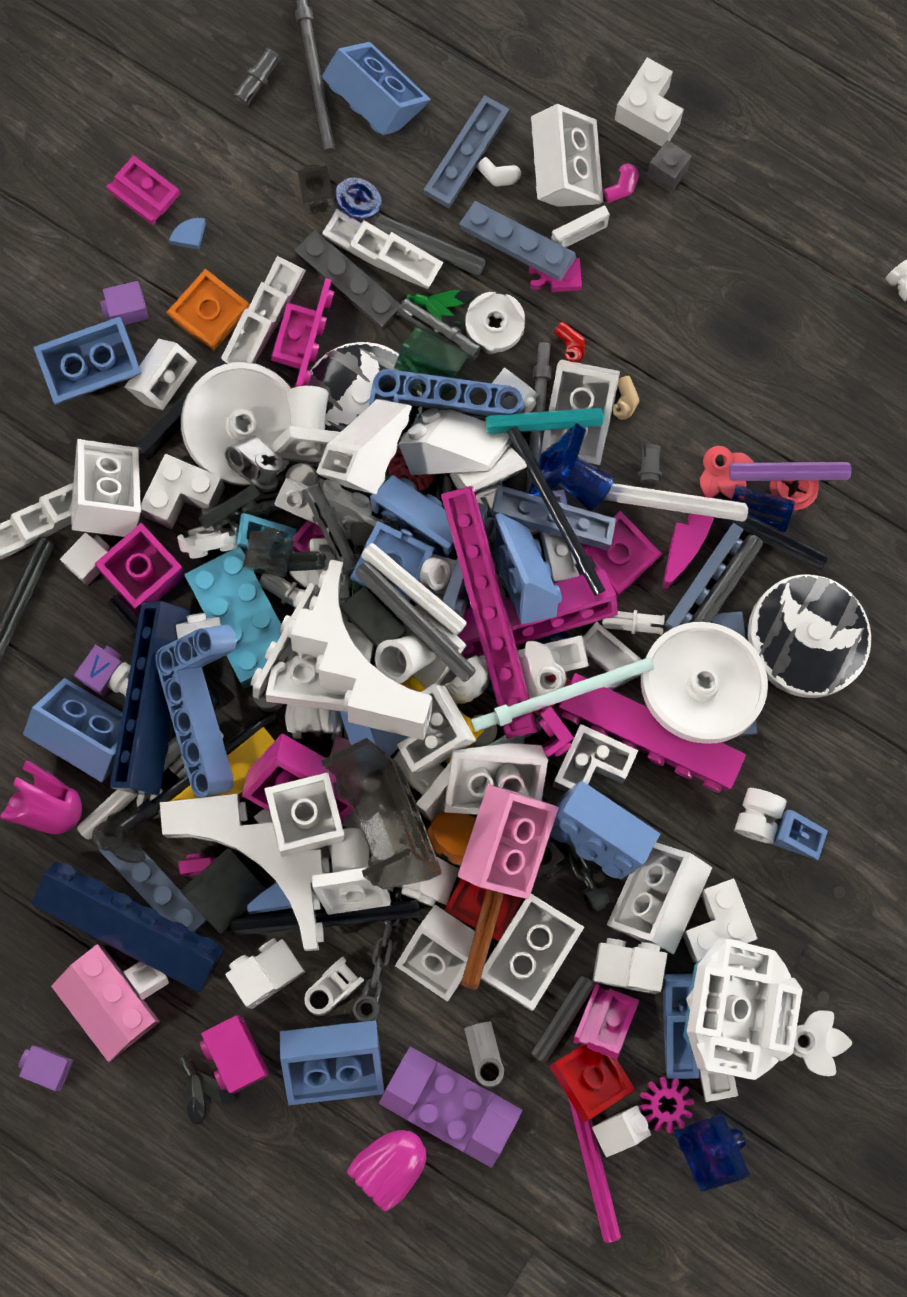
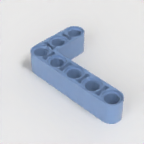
[369,369,524,416]
[156,625,237,798]

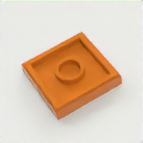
[166,269,250,352]

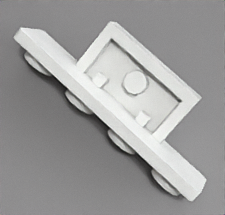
[275,478,387,546]
[250,582,316,699]

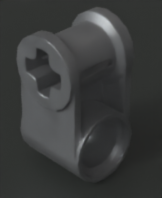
[225,435,283,492]

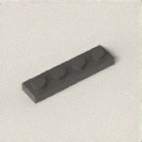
[294,230,401,330]

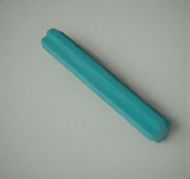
[485,408,605,434]

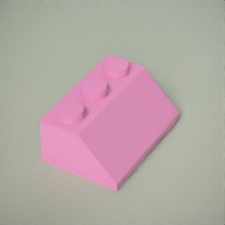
[457,784,559,899]
[51,944,160,1063]

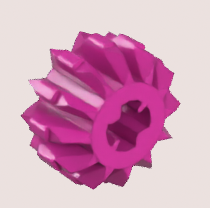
[638,1077,694,1133]

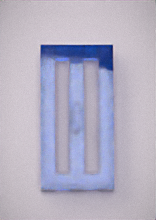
[731,484,795,532]

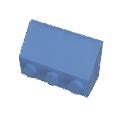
[322,42,431,135]
[33,317,142,405]
[370,475,456,559]
[492,513,562,625]
[23,678,123,782]
[280,1020,384,1105]

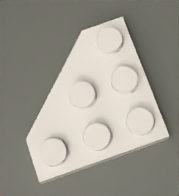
[266,622,374,712]

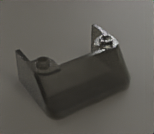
[321,738,442,889]

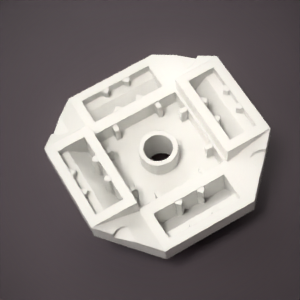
[683,938,802,1080]

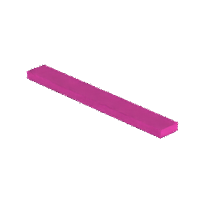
[441,486,539,739]

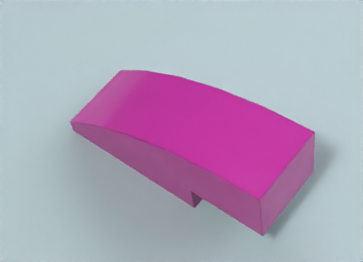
[662,513,714,589]

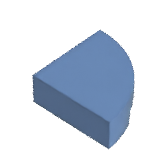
[169,218,206,250]

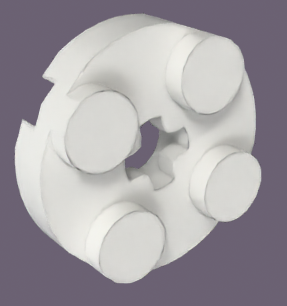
[466,292,525,354]
[177,522,239,558]

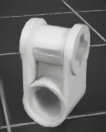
[304,957,364,1016]

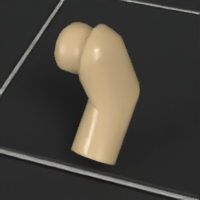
[612,376,639,420]

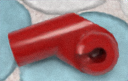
[554,321,585,363]

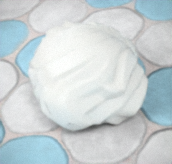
[440,655,491,704]

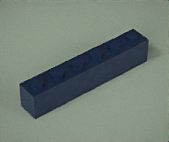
[110,601,190,795]
[32,861,225,992]

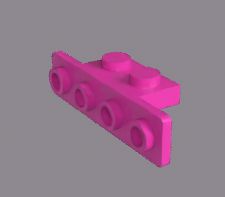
[271,278,334,387]

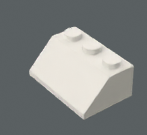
[531,104,604,207]
[607,843,712,954]

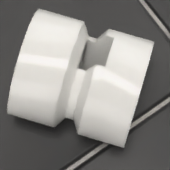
[734,788,787,844]

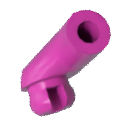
[603,163,639,203]

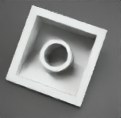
[265,773,344,857]
[395,905,475,1002]

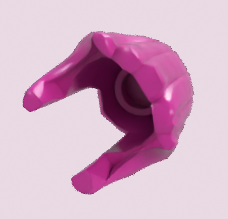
[0,760,82,834]
[347,1130,426,1212]

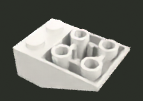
[316,399,412,494]

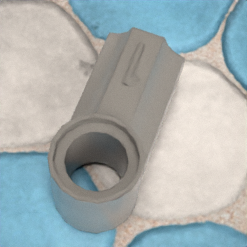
[464,1021,504,1088]

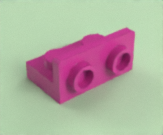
[538,705,574,757]

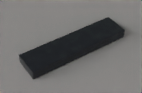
[137,359,227,460]

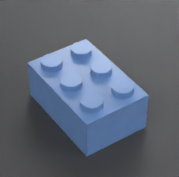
[550,780,660,879]

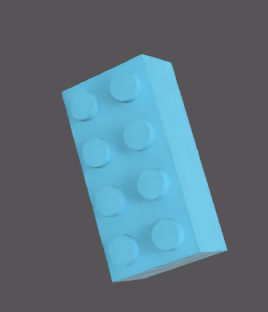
[184,546,282,689]

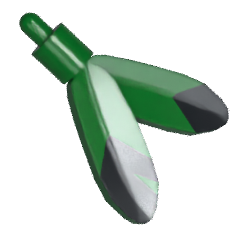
[406,290,472,331]

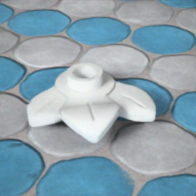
[519,641,566,699]
[793,1011,852,1076]

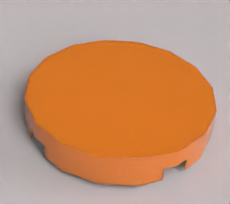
[428,811,476,865]

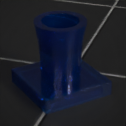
[529,423,614,511]

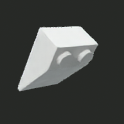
[541,360,620,465]
[399,408,512,475]
[71,439,141,537]
[448,445,527,493]
[444,743,548,815]

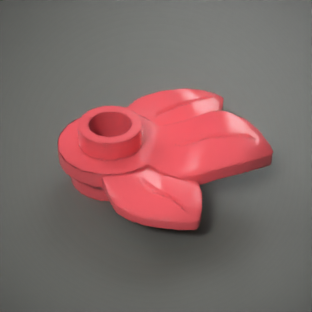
[700,446,754,502]

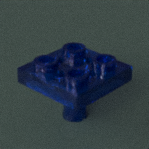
[674,1113,750,1192]

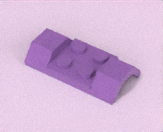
[379,1047,522,1168]

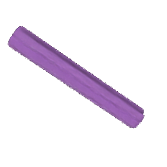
[729,462,851,481]

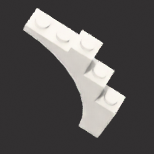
[287,560,432,740]
[160,794,330,951]

